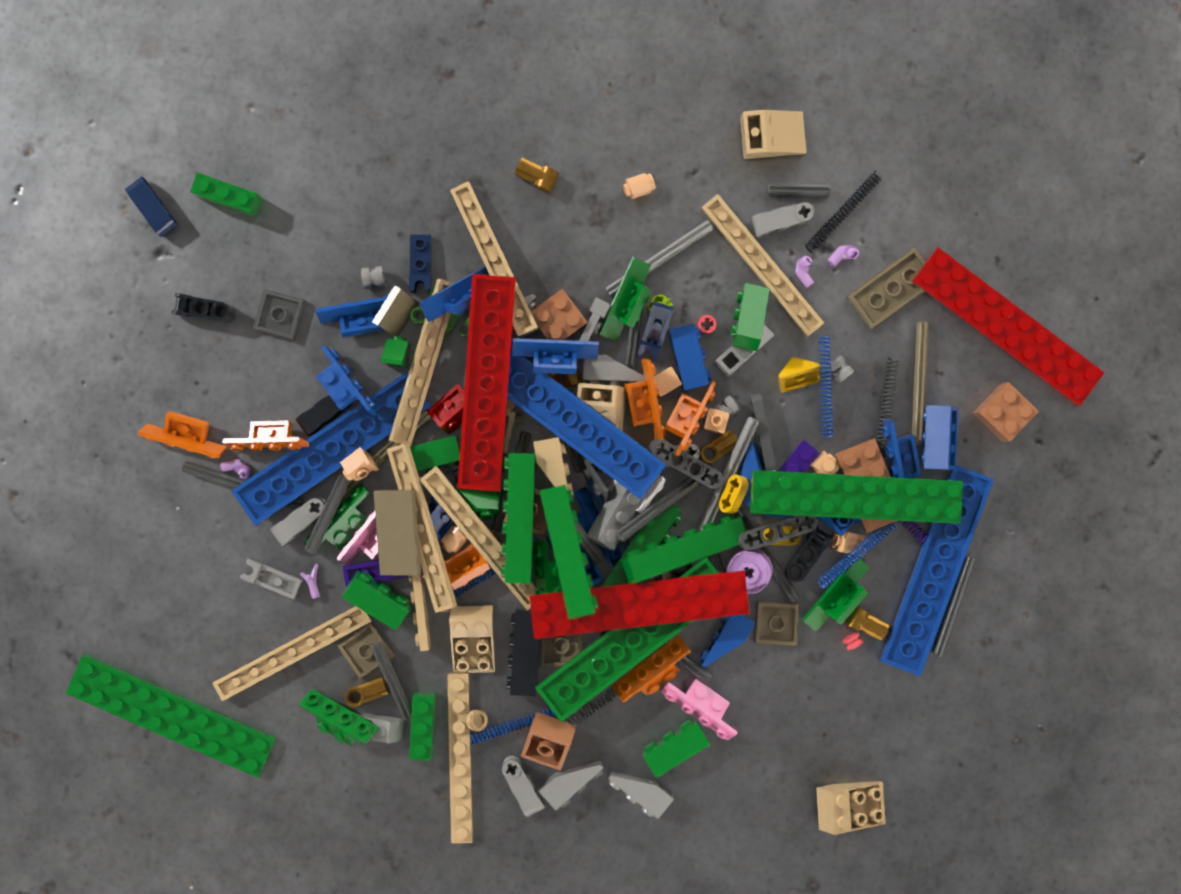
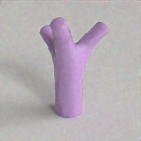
[300,564,320,599]

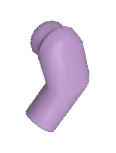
[827,245,859,267]
[795,256,814,288]
[220,459,251,479]

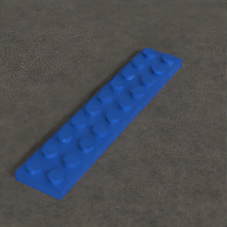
[508,347,667,500]
[232,371,432,526]
[880,465,994,676]

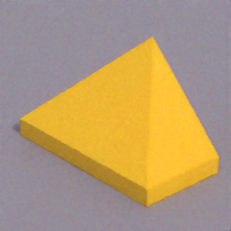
[778,357,822,393]

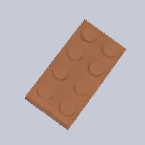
[834,438,897,533]

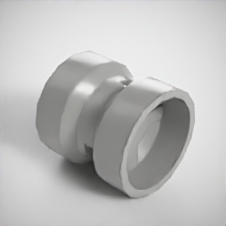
[361,266,386,289]
[825,355,854,384]
[712,395,741,422]

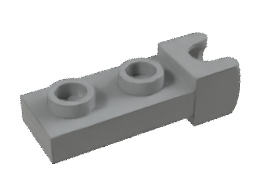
[579,298,610,341]
[240,558,303,600]

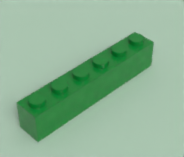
[501,453,536,584]
[540,485,598,619]
[602,496,682,587]
[621,515,749,584]

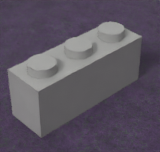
[586,482,644,550]

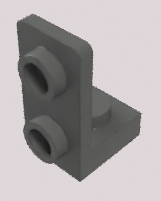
[582,458,608,502]

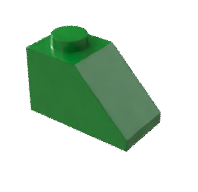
[380,336,411,368]
[455,484,499,520]

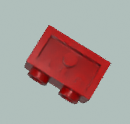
[427,383,464,435]

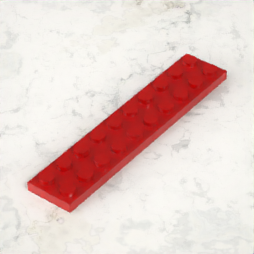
[911,247,1105,406]
[458,274,516,492]
[529,570,750,639]

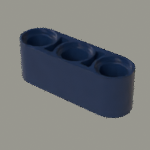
[124,176,178,237]

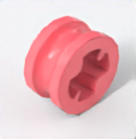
[697,315,717,335]
[842,632,864,651]

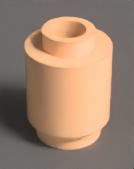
[623,173,656,199]
[440,525,468,554]

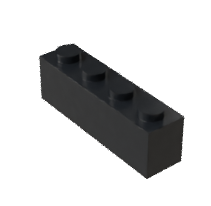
[506,608,540,697]

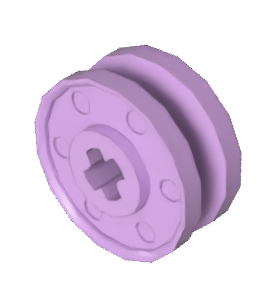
[727,548,773,594]

